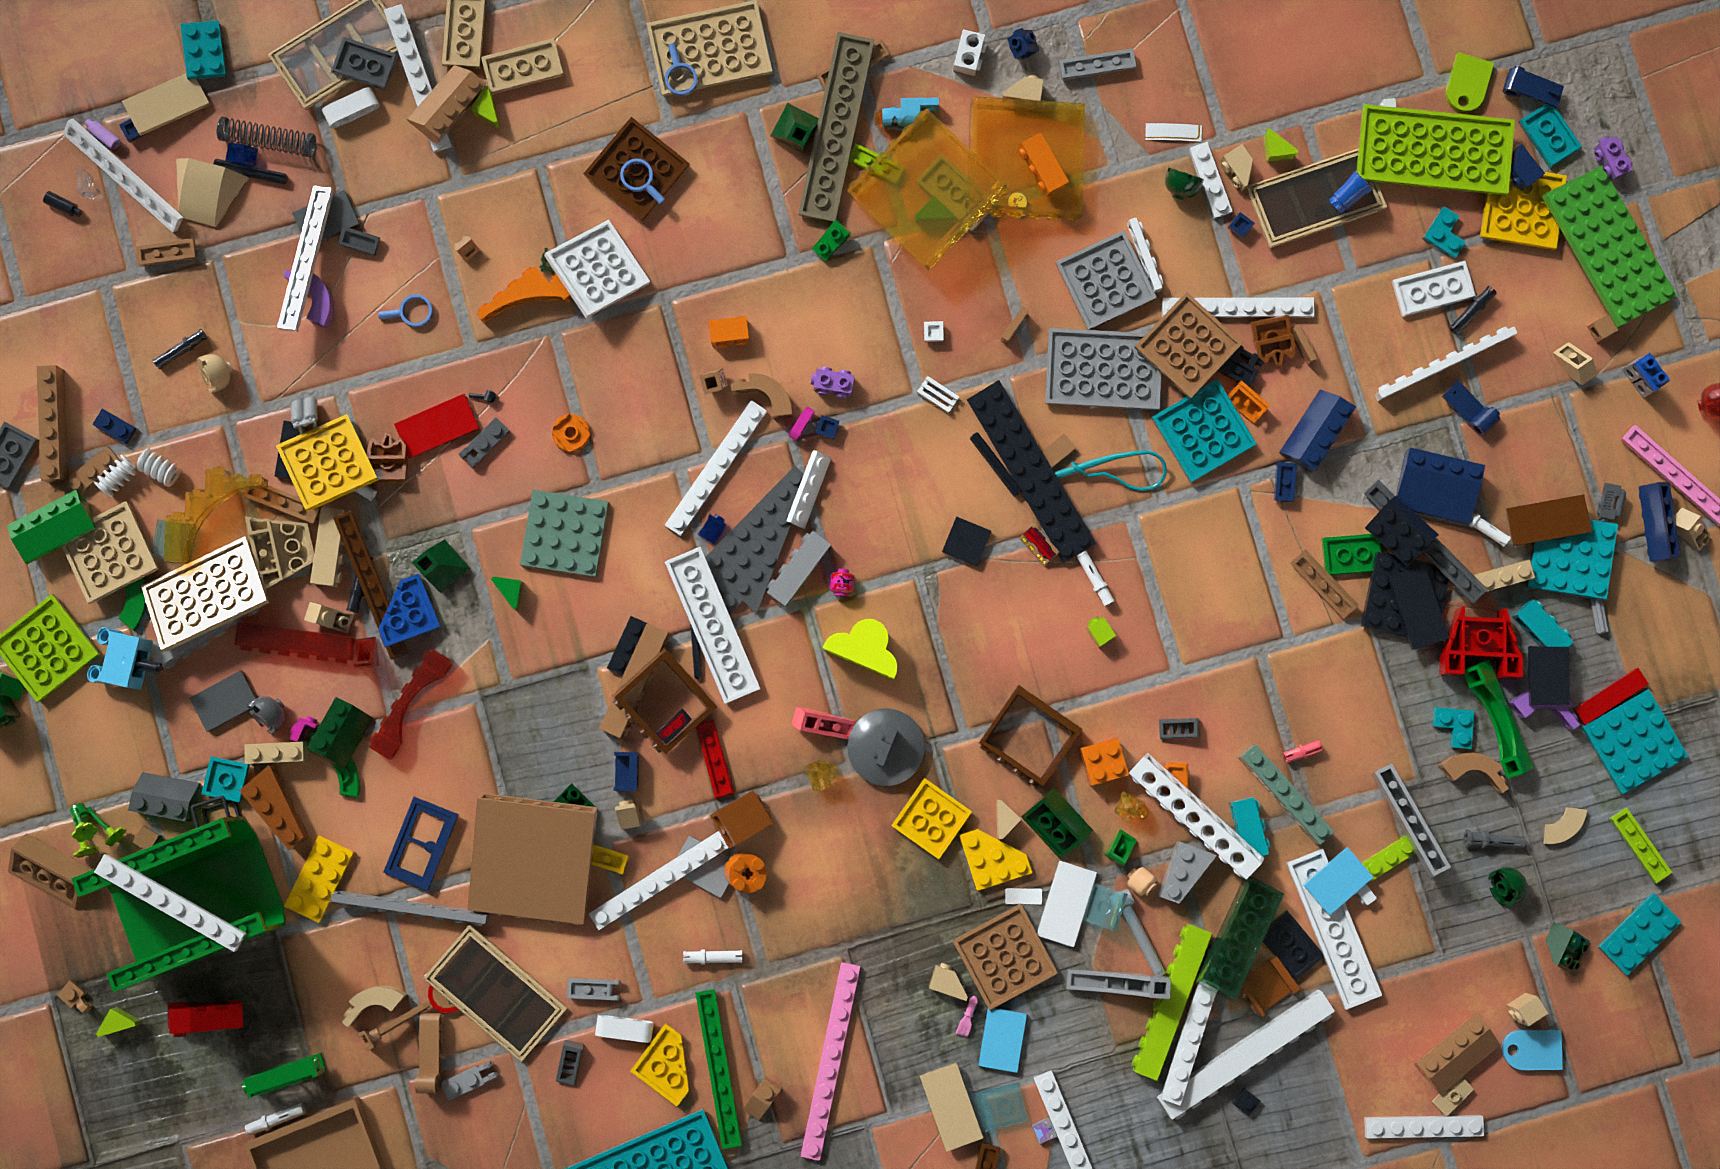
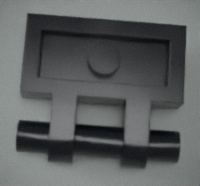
[1217,345,1264,387]

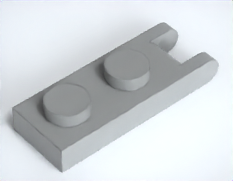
[567,978,621,1000]

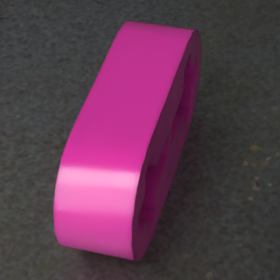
[788,406,815,441]

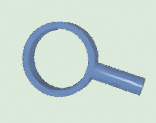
[665,43,698,96]
[620,159,665,205]
[378,294,433,327]

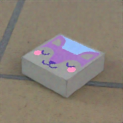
[1032,1117,1057,1144]

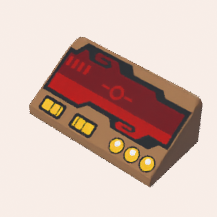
[1019,524,1059,566]

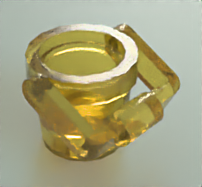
[804,760,838,791]
[1114,790,1149,822]

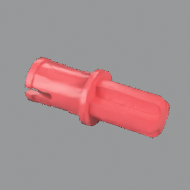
[1283,740,1323,764]

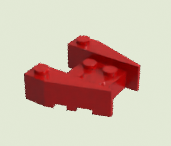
[1439,606,1523,680]
[167,1000,243,1037]

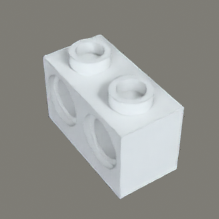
[953,29,987,76]

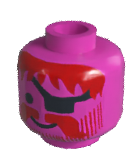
[829,569,855,597]

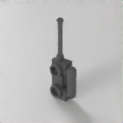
[1597,483,1626,522]

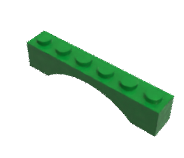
[1464,660,1534,779]

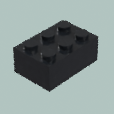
[1365,496,1439,567]

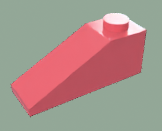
[792,706,856,739]

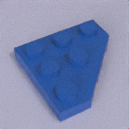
[378,574,440,648]

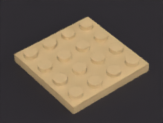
[62,501,159,604]

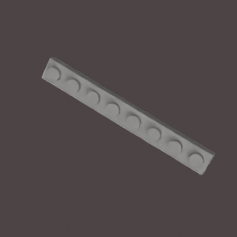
[331,890,490,926]

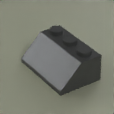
[128,772,200,821]

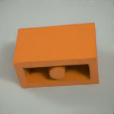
[708,316,750,349]

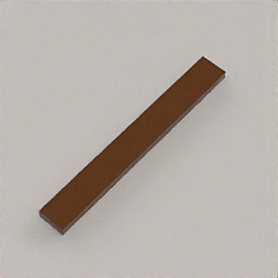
[333,510,409,660]

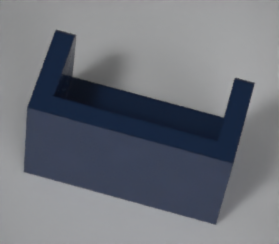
[613,752,639,791]

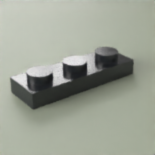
[607,616,647,675]

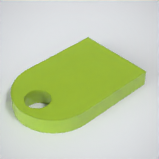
[1445,52,1494,113]

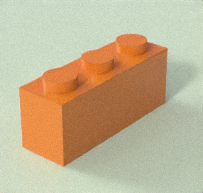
[1018,133,1069,197]

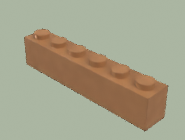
[37,365,68,483]
[599,623,671,738]

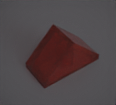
[353,637,380,669]

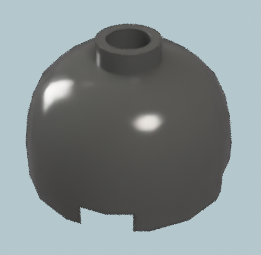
[247,696,285,735]

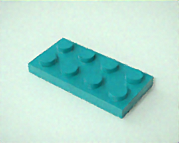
[1597,893,1682,976]

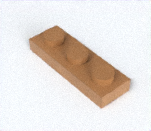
[136,239,197,267]

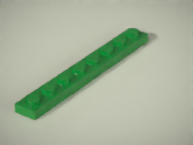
[695,989,742,1149]

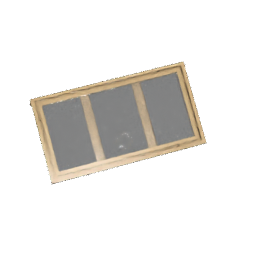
[268,0,399,110]

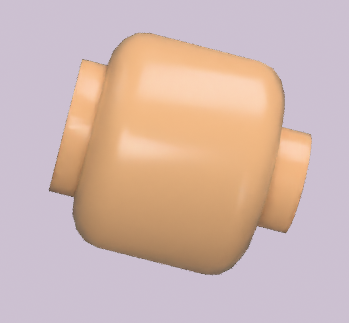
[1127,867,1157,896]

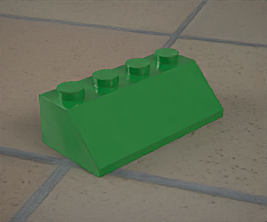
[7,490,96,565]

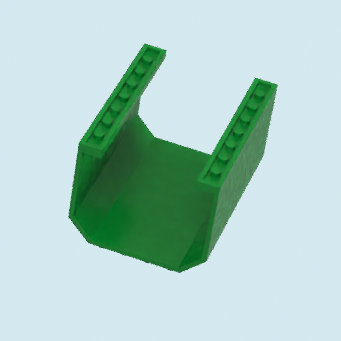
[71,816,286,992]

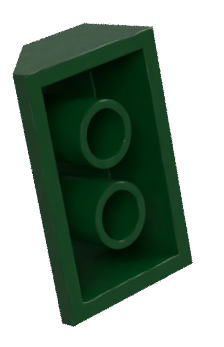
[307,697,373,769]
[1021,787,1093,859]

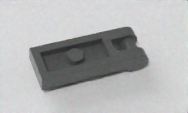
[459,417,510,469]

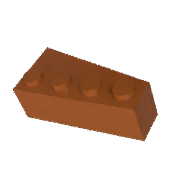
[239,765,309,850]

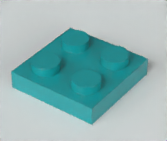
[202,756,250,802]

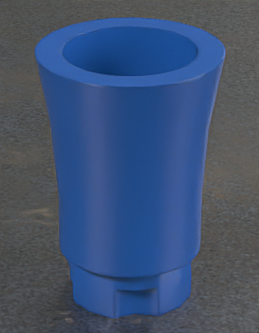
[1329,171,1373,213]

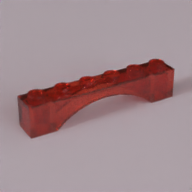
[369,648,455,760]

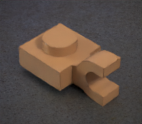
[57,980,93,1013]

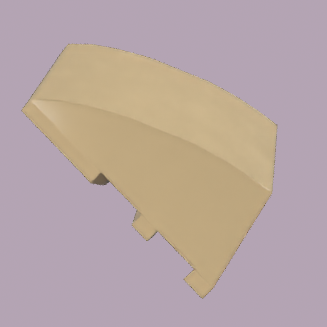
[176,158,250,227]
[245,516,314,589]

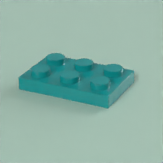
[180,20,226,80]

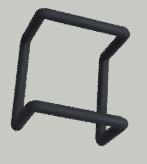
[191,796,240,828]

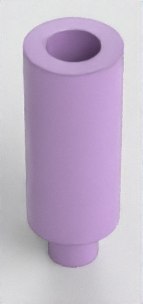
[85,119,121,150]

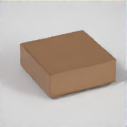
[132,825,161,849]

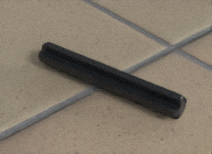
[213,159,288,184]
[970,432,1022,497]

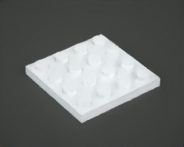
[544,220,650,318]

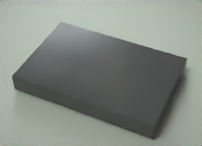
[331,37,398,91]
[292,190,360,242]
[0,422,39,490]
[189,670,256,732]

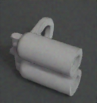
[291,397,318,434]

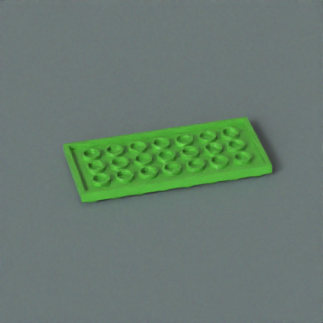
[1542,165,1677,328]

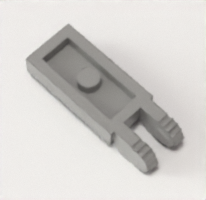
[441,1061,498,1101]

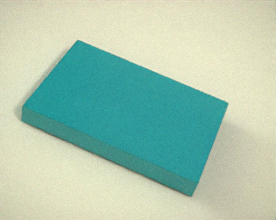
[1518,104,1582,169]

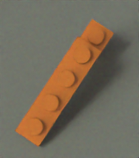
[476,266,573,323]

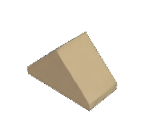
[996,800,1021,839]

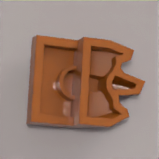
[1250,315,1295,367]
[367,432,408,483]

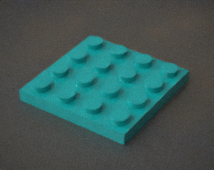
[1152,379,1257,483]
[1527,520,1618,600]
[1581,689,1689,794]

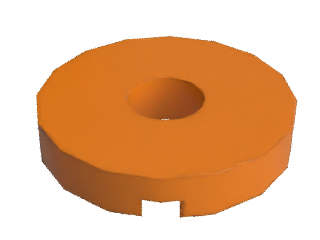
[552,414,590,452]

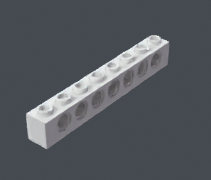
[1129,752,1264,879]

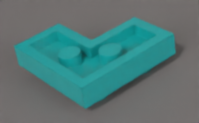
[1422,206,1466,259]
[1433,707,1474,749]

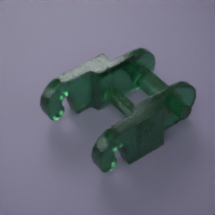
[539,248,555,275]

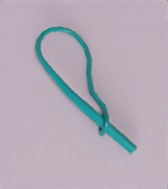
[1055,450,1167,491]

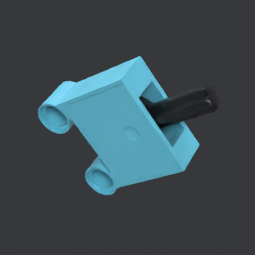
[87,627,164,690]

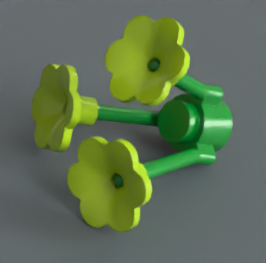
[69,803,126,858]

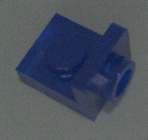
[225,143,258,167]
[698,514,727,545]

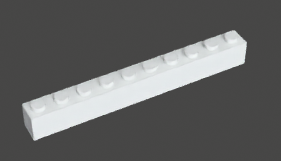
[1157,990,1335,1120]

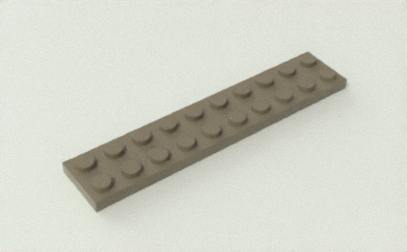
[798,32,874,223]

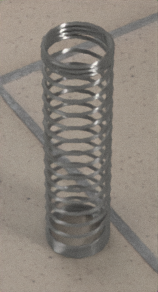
[216,116,316,158]

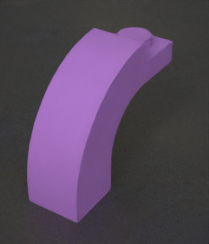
[283,270,334,329]
[1508,691,1580,730]

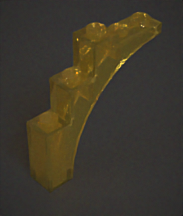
[164,466,268,563]

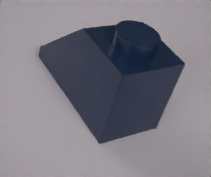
[1510,144,1545,192]

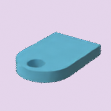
[1501,1030,1563,1070]

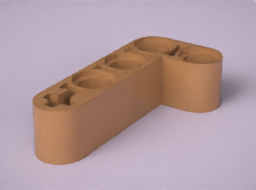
[415,1013,442,1093]

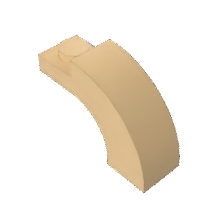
[342,986,408,1027]

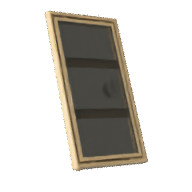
[1246,148,1387,249]
[423,924,568,1062]

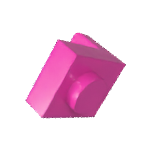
[290,716,320,742]

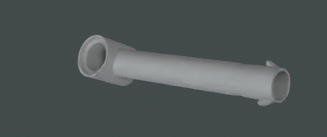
[1110,889,1166,976]

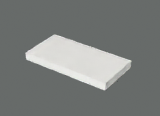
[1391,261,1476,317]
[1037,861,1097,947]

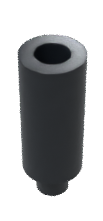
[43,191,82,217]

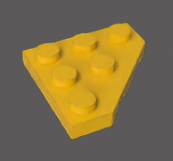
[959,829,1032,891]
[630,1023,689,1106]

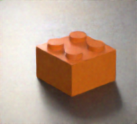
[1079,738,1129,786]

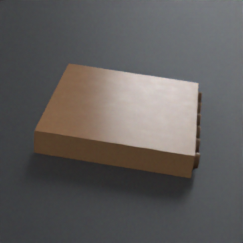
[467,793,598,926]
[243,1096,385,1169]

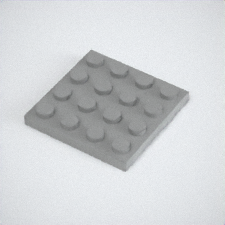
[1055,230,1157,330]

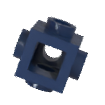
[1007,28,1040,59]

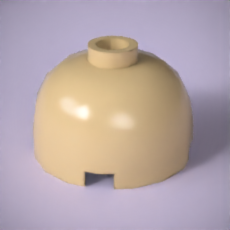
[197,354,233,394]

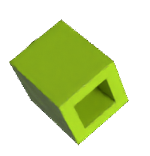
[1086,616,1116,647]

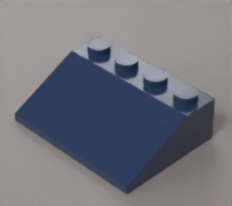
[1396,447,1485,525]

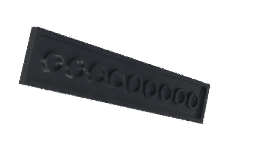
[966,380,1097,563]

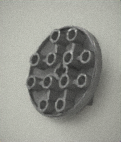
[848,708,925,786]

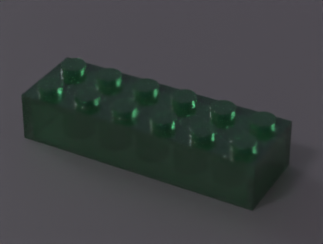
[1195,876,1284,1000]

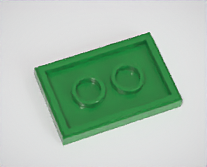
[1321,534,1382,576]

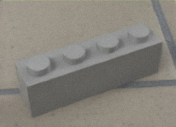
[766,531,831,607]

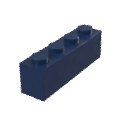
[1638,482,1681,562]

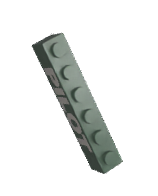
[1238,744,1334,845]

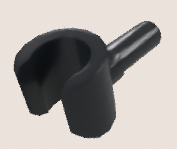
[469,390,497,403]

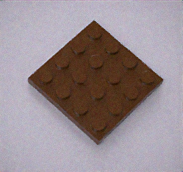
[583,117,690,222]

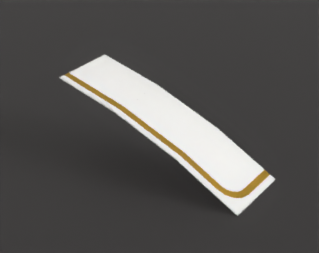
[1145,123,1202,142]

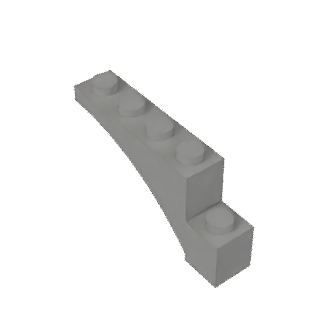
[1066,969,1171,999]

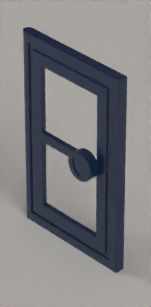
[383,796,459,891]

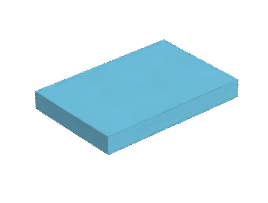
[1303,847,1373,915]
[978,1008,1027,1073]

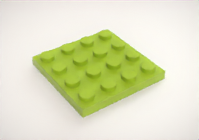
[0,594,100,702]

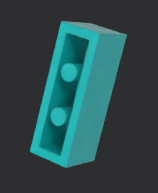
[1511,600,1574,647]
[1229,797,1270,859]

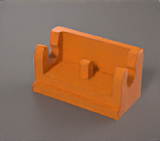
[1228,380,1270,424]

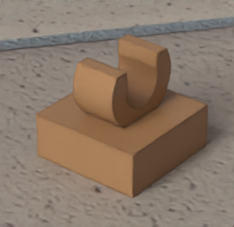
[453,235,480,262]

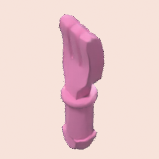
[956,996,978,1037]

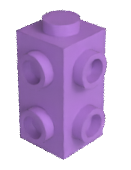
[1594,136,1633,181]
[811,367,854,399]

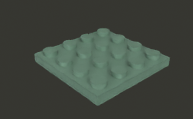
[520,490,609,577]

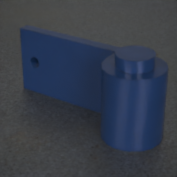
[1502,66,1564,108]
[1442,380,1500,436]

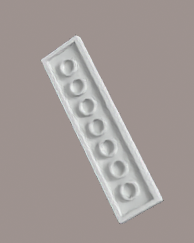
[665,547,760,703]
[1286,849,1382,1010]

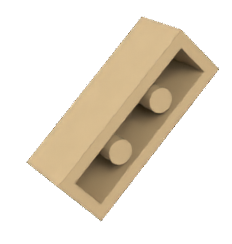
[1474,560,1535,591]
[244,742,309,764]

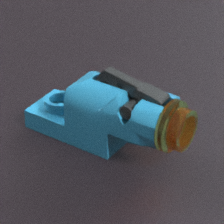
[875,98,939,132]

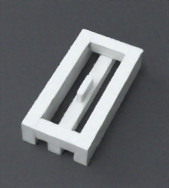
[917,376,959,413]

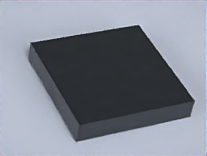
[942,516,991,566]

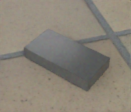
[338,226,381,256]

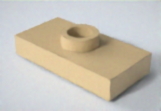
[1431,1077,1474,1117]

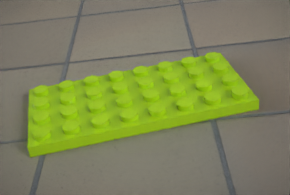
[1356,104,1515,196]

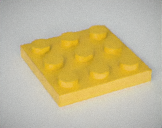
[891,778,972,859]

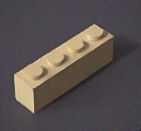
[310,507,347,587]

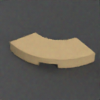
[1543,807,1587,844]

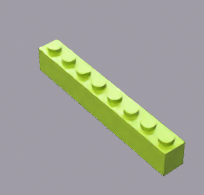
[1131,923,1212,1081]

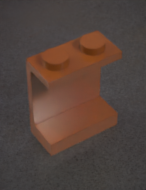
[710,790,773,849]
[1236,955,1300,1017]

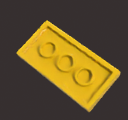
[284,835,355,923]

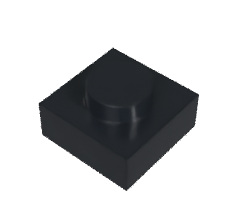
[1232,1088,1260,1116]

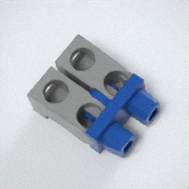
[1622,353,1670,398]

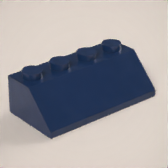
[1279,389,1356,473]

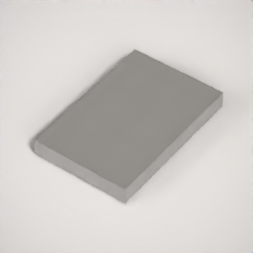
[677,835,730,898]

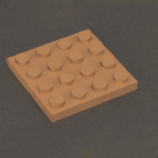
[1134,292,1243,399]
[952,903,1058,1010]

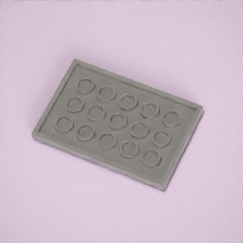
[1045,328,1161,410]

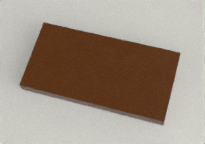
[1506,494,1592,546]

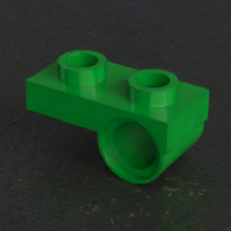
[812,220,851,261]

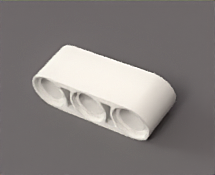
[322,87,380,128]
[595,1015,654,1043]

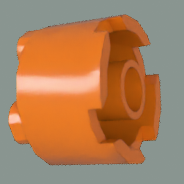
[724,851,767,893]

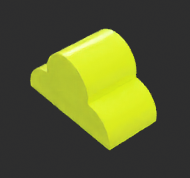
[823,619,897,680]

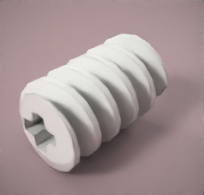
[137,448,181,487]
[94,454,137,497]

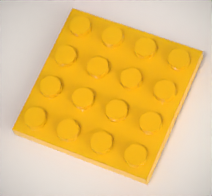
[1480,172,1567,250]
[276,414,378,512]

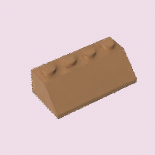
[407,65,486,145]
[8,833,92,908]
[1414,1013,1500,1095]

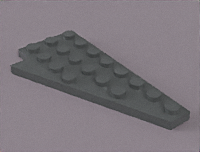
[705,466,804,615]

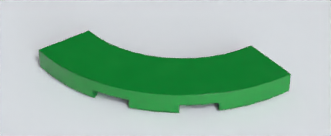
[118,577,146,630]
[307,731,360,797]

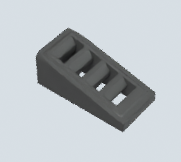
[1159,718,1200,739]
[556,1040,584,1086]

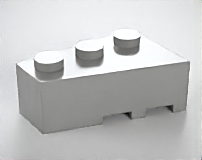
[1158,841,1217,904]

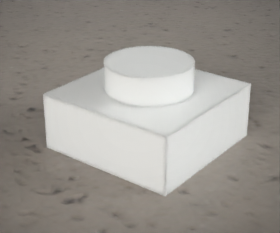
[924,321,944,342]

